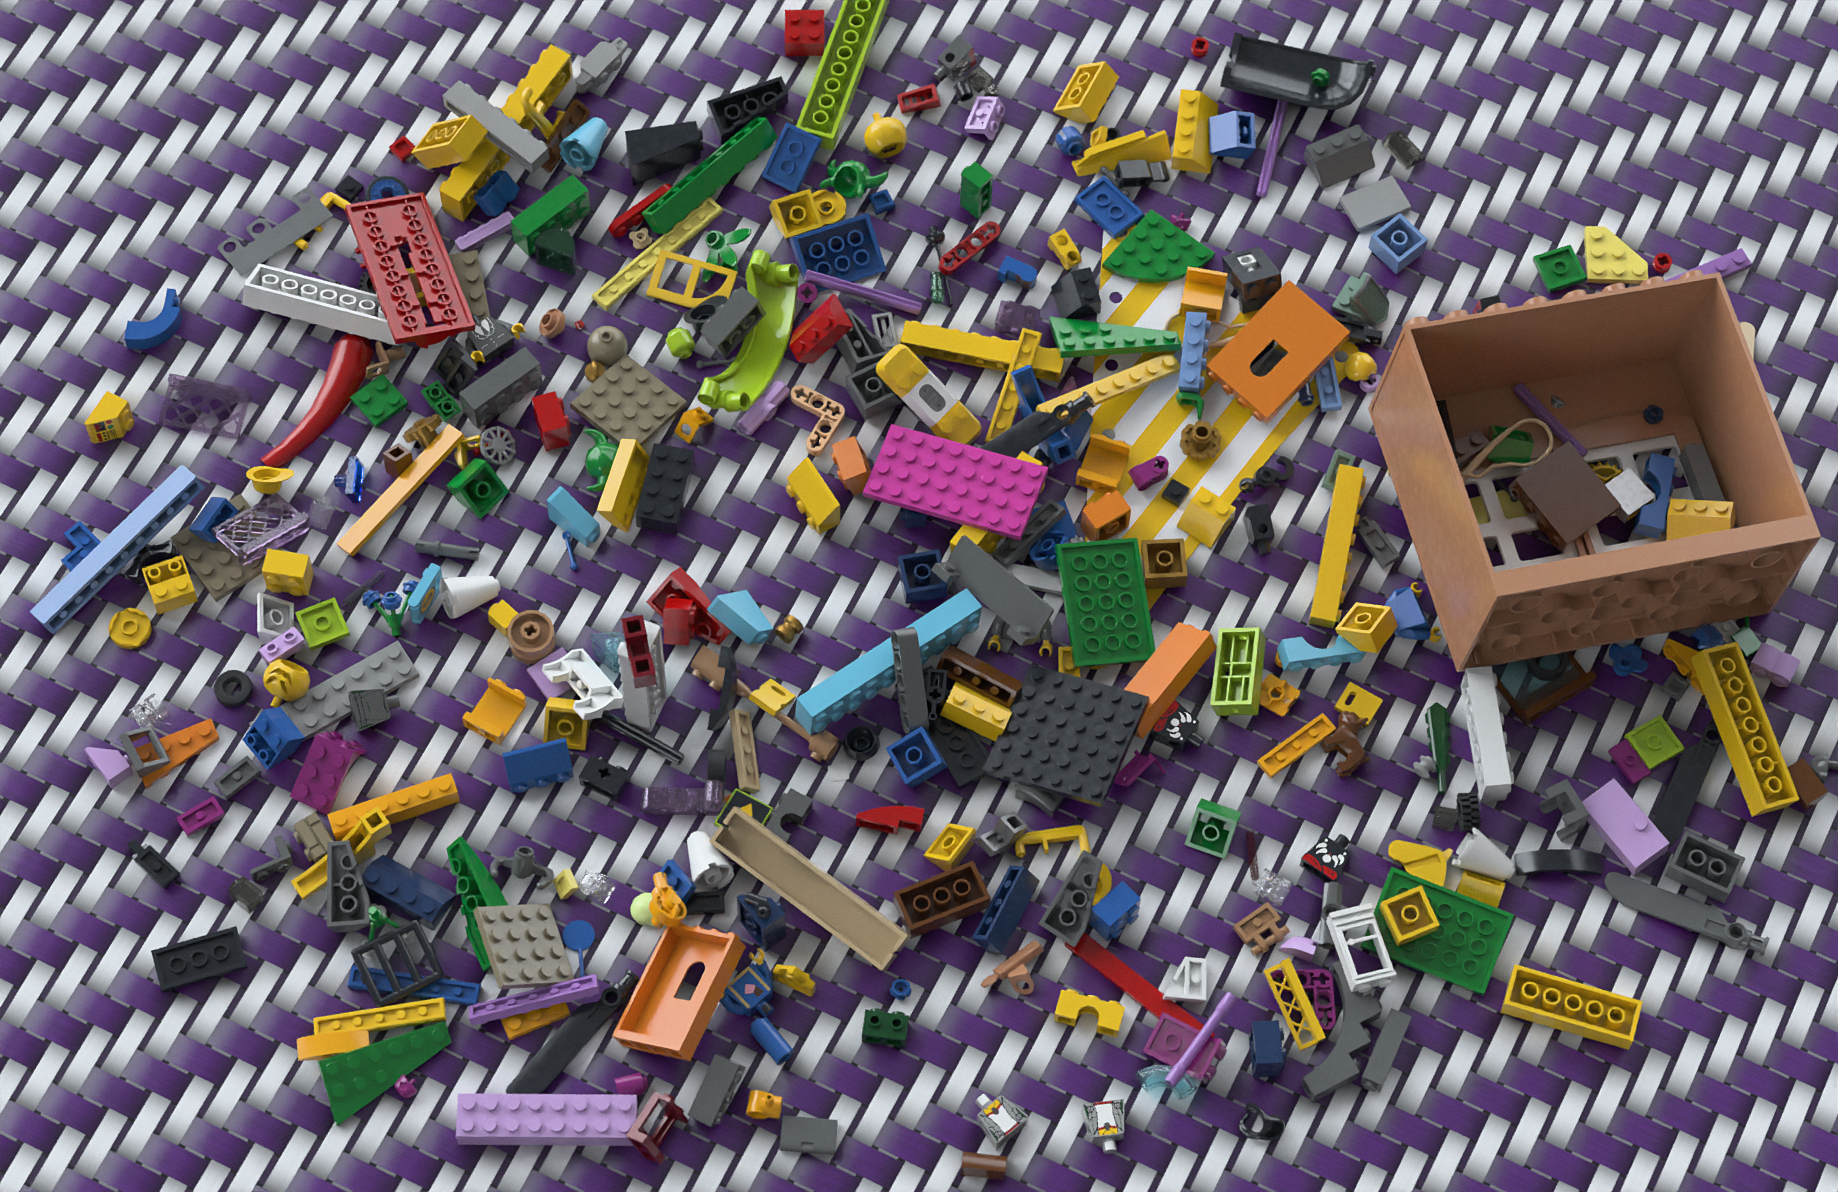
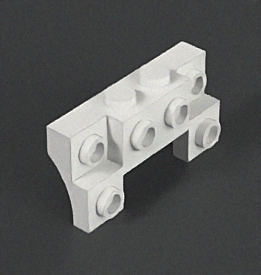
[542,648,624,720]

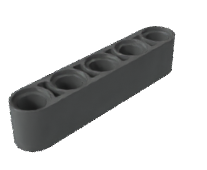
[891,627,929,734]

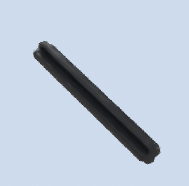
[595,710,684,765]

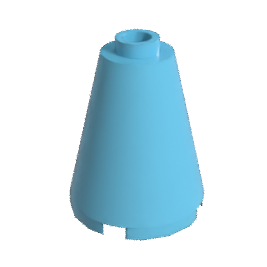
[559,118,608,171]

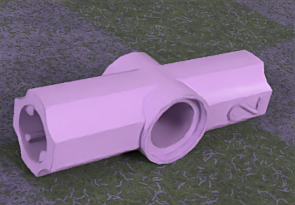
[737,380,790,435]

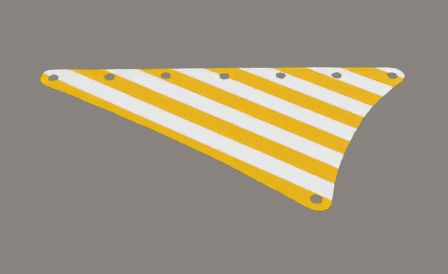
[1085,224,1359,669]

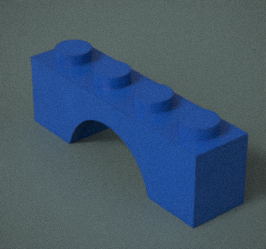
[1634,453,1677,539]

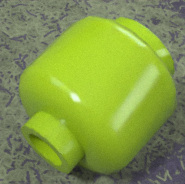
[666,327,696,359]

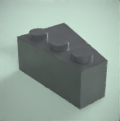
[836,308,891,374]
[687,1054,746,1127]

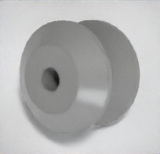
[1413,755,1436,779]

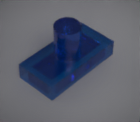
[334,456,364,503]

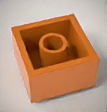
[831,436,871,496]
[1080,490,1131,541]

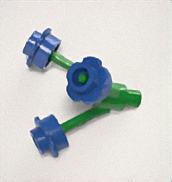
[362,580,419,636]

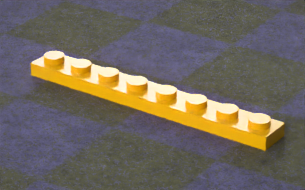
[1035,352,1180,419]

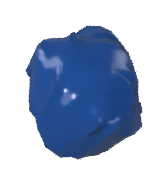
[1690,622,1725,649]

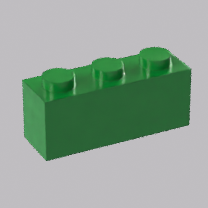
[960,162,993,219]

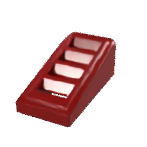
[897,83,942,114]

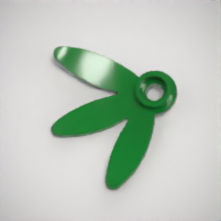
[702,228,752,282]

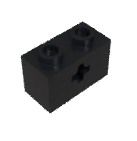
[579,755,630,803]

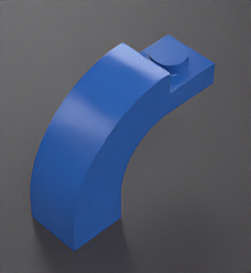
[124,288,183,349]

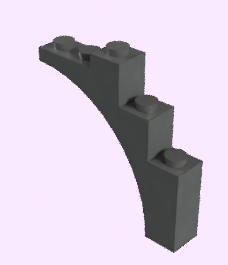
[1301,960,1382,1103]

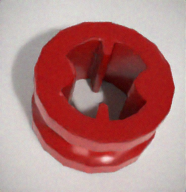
[1191,37,1209,57]
[1653,253,1672,273]

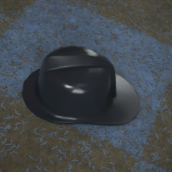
[683,295,728,334]

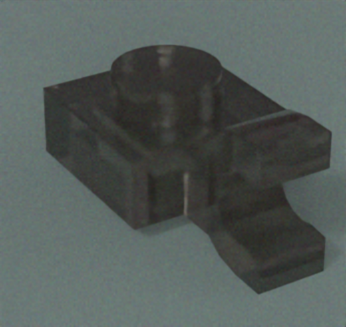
[965,66,998,97]

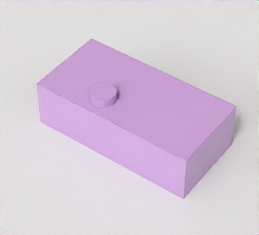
[1582,778,1669,876]

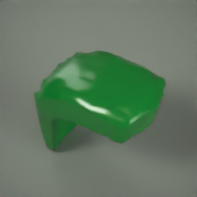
[1176,392,1204,421]

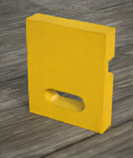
[748,678,796,717]
[1334,682,1383,727]

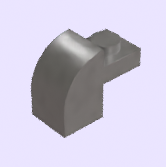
[976,811,1028,857]

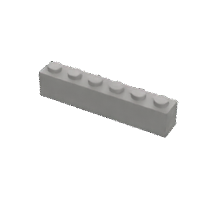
[443,80,549,174]

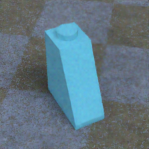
[546,486,600,547]
[707,590,773,645]

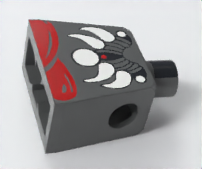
[933,35,976,82]

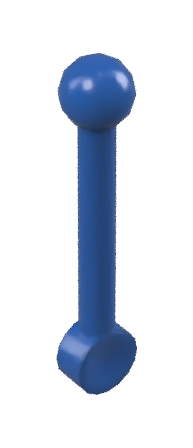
[562,531,578,570]

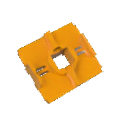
[1259,673,1301,717]

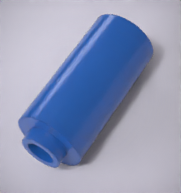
[750,1017,794,1065]

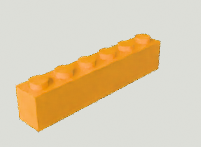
[327,773,460,841]

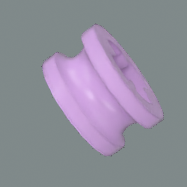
[1360,373,1379,393]

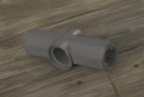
[1318,882,1343,950]

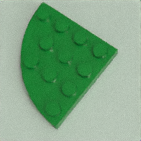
[1102,209,1215,283]

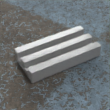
[871,312,899,349]

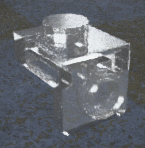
[305,496,338,530]
[577,870,615,904]

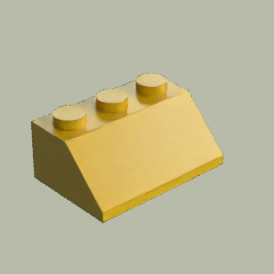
[1053,61,1119,124]
[785,457,840,535]
[1666,499,1736,541]
[940,681,1012,742]

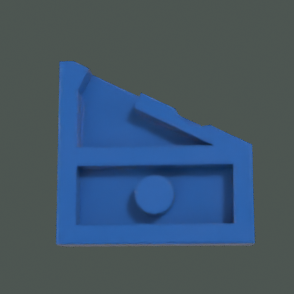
[659,859,697,905]

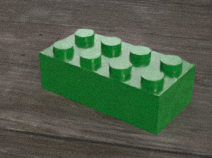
[511,174,590,257]

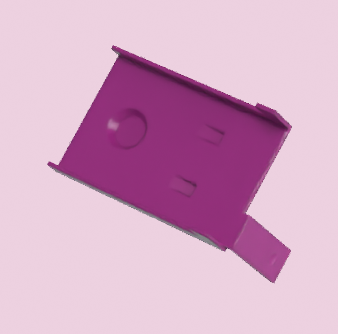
[1114,749,1166,787]

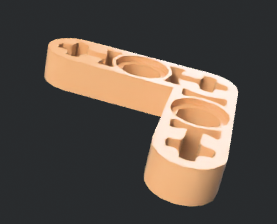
[791,385,845,456]

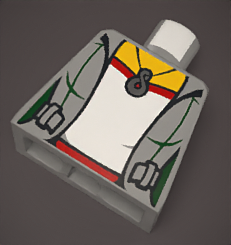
[975,1093,1029,1150]
[1081,1099,1124,1154]

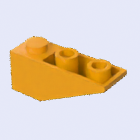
[1662,638,1704,695]

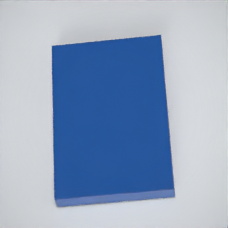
[761,122,823,193]
[1074,176,1144,240]

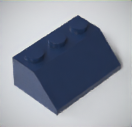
[737,894,786,952]

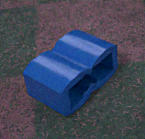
[473,170,520,217]

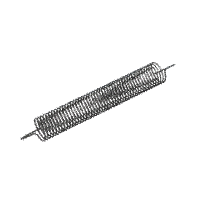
[340,569,388,608]

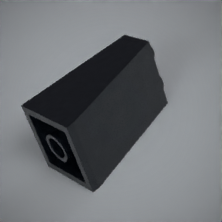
[625,121,704,186]

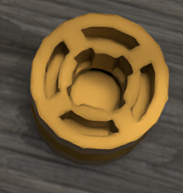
[774,614,804,644]

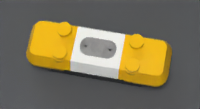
[876,344,982,445]

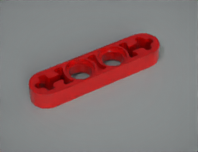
[938,221,1001,275]

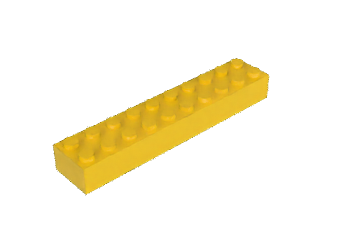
[439,44,573,222]

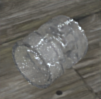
[129,693,170,728]
[1253,868,1293,907]

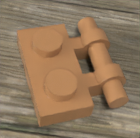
[1233,902,1290,956]

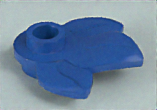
[1609,643,1649,677]

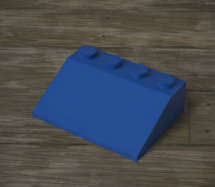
[789,213,887,295]

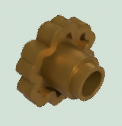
[402,414,443,449]
[1180,421,1222,462]

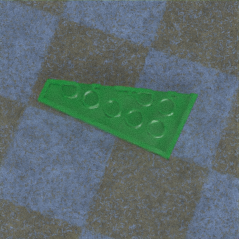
[1049,316,1181,358]

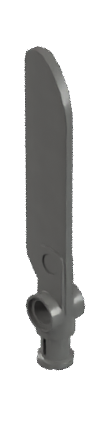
[1604,872,1770,956]

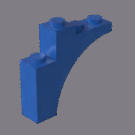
[1011,364,1077,465]

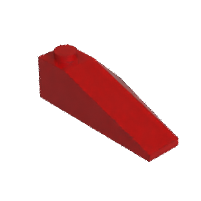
[646,567,732,646]

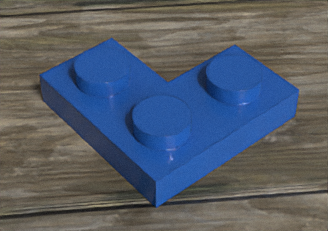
[61,521,101,572]

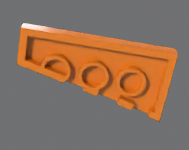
[135,718,220,789]

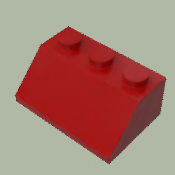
[789,294,853,364]

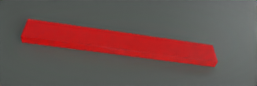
[1064,932,1215,1037]

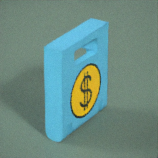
[408,563,443,624]

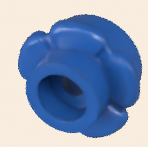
[890,979,912,1000]

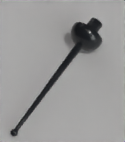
[925,226,954,306]

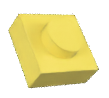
[552,869,579,899]

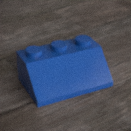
[502,738,574,793]

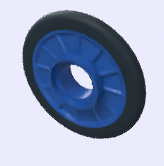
[365,175,409,201]

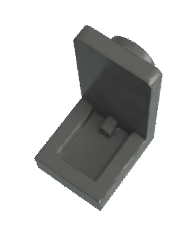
[249,835,293,881]

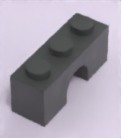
[766,788,813,845]

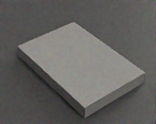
[1339,175,1411,232]

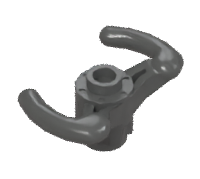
[489,846,554,890]

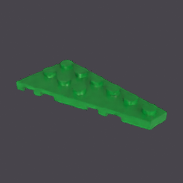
[317,1021,451,1126]

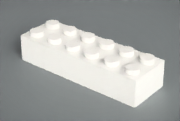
[1461,666,1514,802]

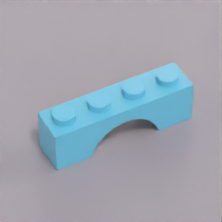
[1277,635,1367,672]

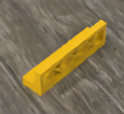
[1263,958,1326,1051]

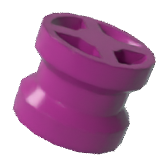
[797,283,818,303]

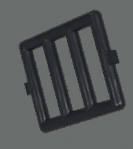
[351,920,444,1008]

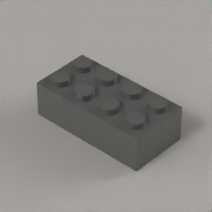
[459,347,543,429]

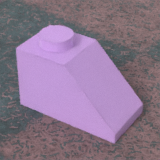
[84,747,133,789]

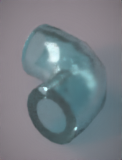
[1136,1065,1197,1100]

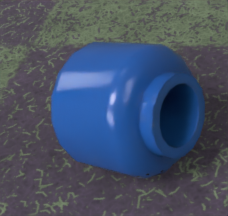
[1055,126,1085,156]

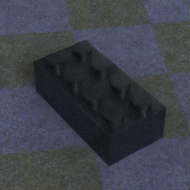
[636,443,695,534]

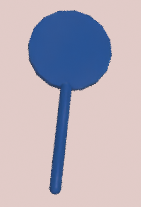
[562,920,595,978]

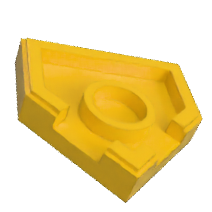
[773,964,816,997]

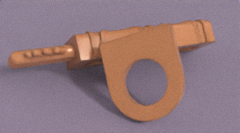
[980,940,1044,995]

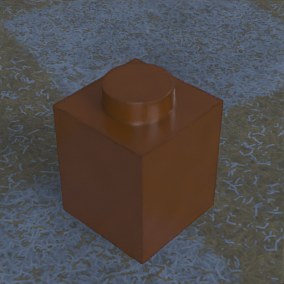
[382,443,413,479]

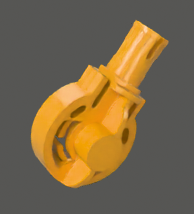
[649,872,687,928]

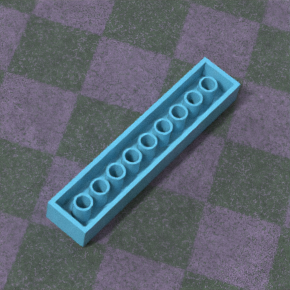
[795,588,982,735]

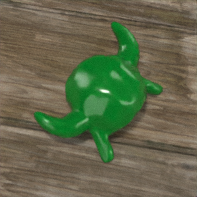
[819,159,889,199]
[584,429,619,493]

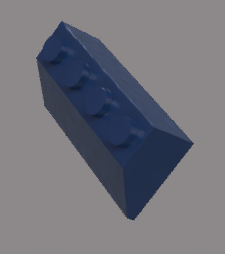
[361,854,457,931]

